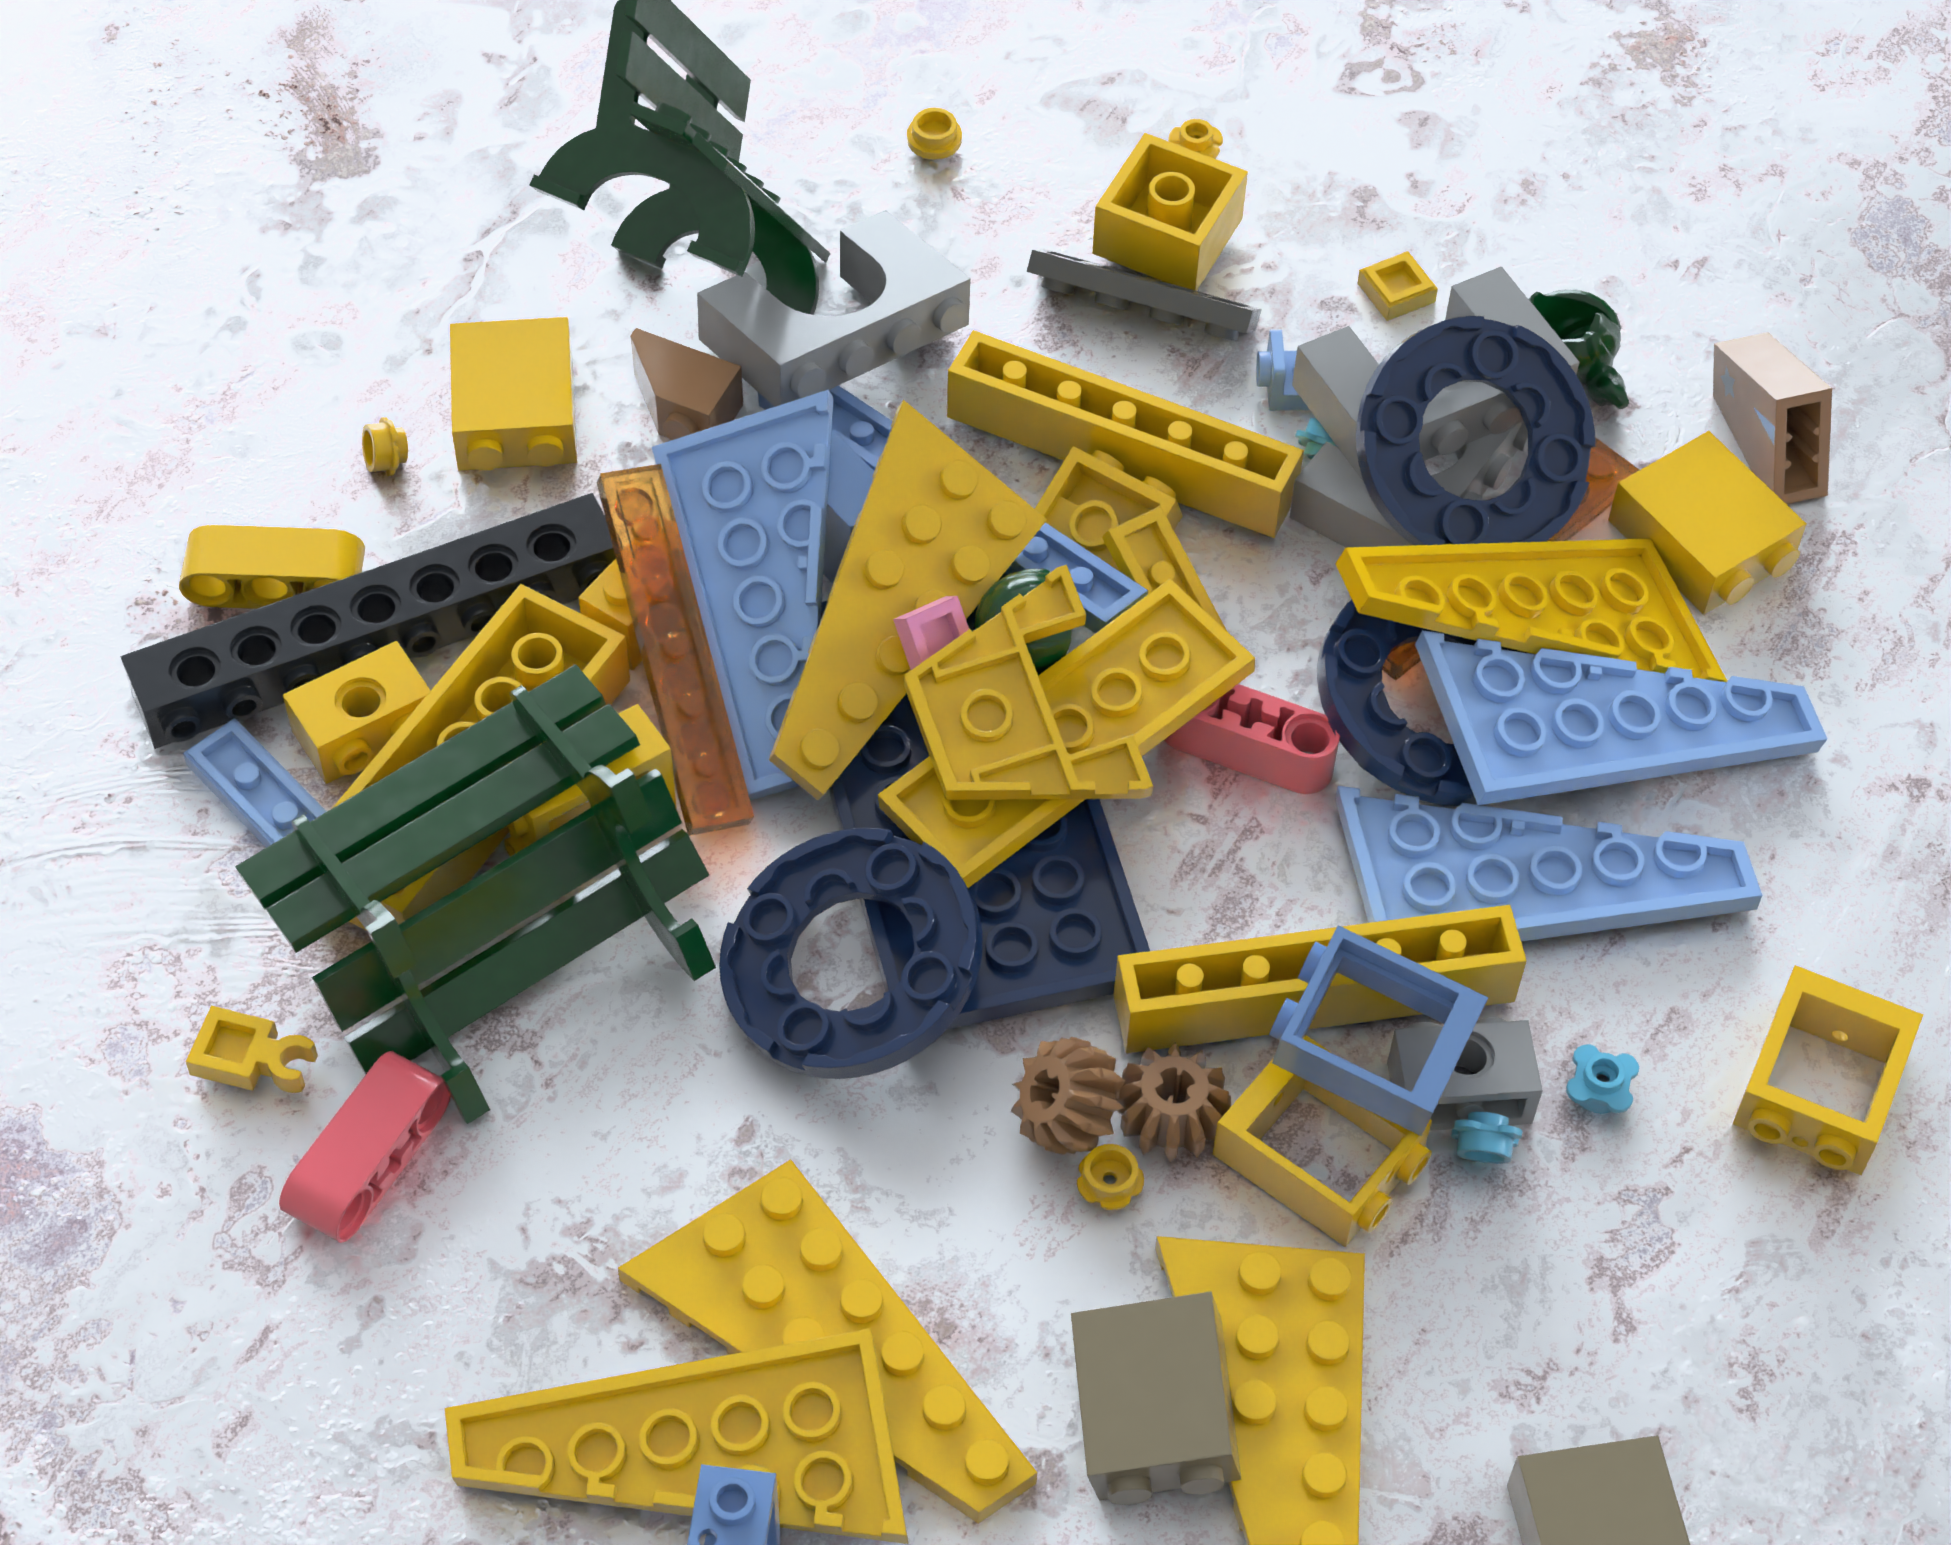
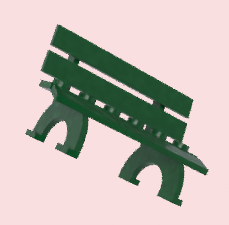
[529,0,831,315]
[235,664,716,1124]

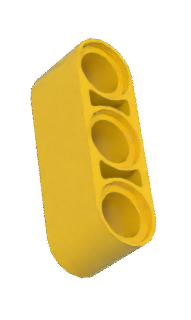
[179,525,366,609]

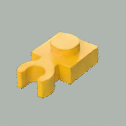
[185,1005,318,1093]

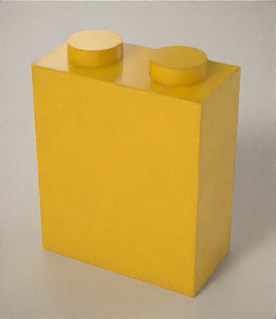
[450,316,577,471]
[1608,431,1807,615]

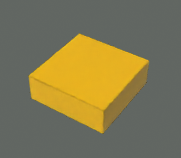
[1357,251,1438,321]

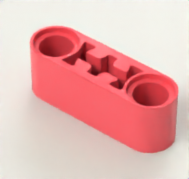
[1164,684,1340,794]
[279,1051,451,1243]

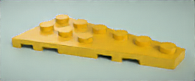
[769,399,1047,800]
[1335,538,1727,682]
[618,1159,1037,1524]
[1155,1236,1365,1545]
[444,1328,909,1544]

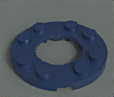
[1356,316,1595,545]
[1317,599,1531,806]
[719,828,983,1079]

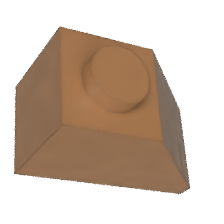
[630,328,743,440]

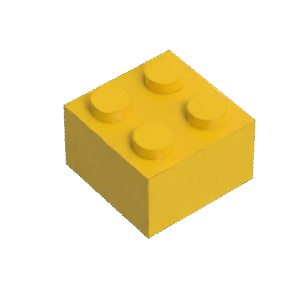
[1092,133,1248,291]

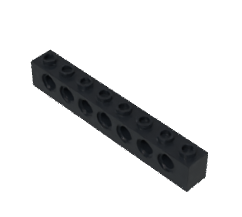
[120,493,621,749]

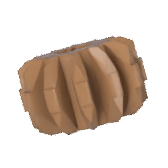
[1010,1037,1126,1155]
[1116,1042,1231,1163]

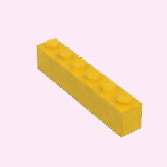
[947,330,1304,538]
[1113,905,1527,1054]

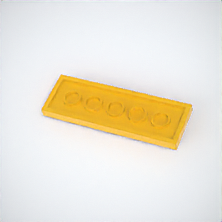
[878,579,1255,888]

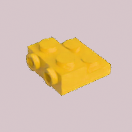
[1035,446,1183,571]

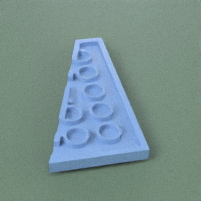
[652,389,833,801]
[1415,630,1827,805]
[1335,786,1763,942]

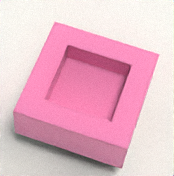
[893,596,969,670]

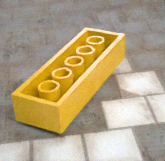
[323,584,630,931]

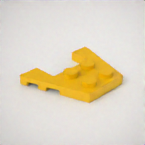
[904,564,1154,800]

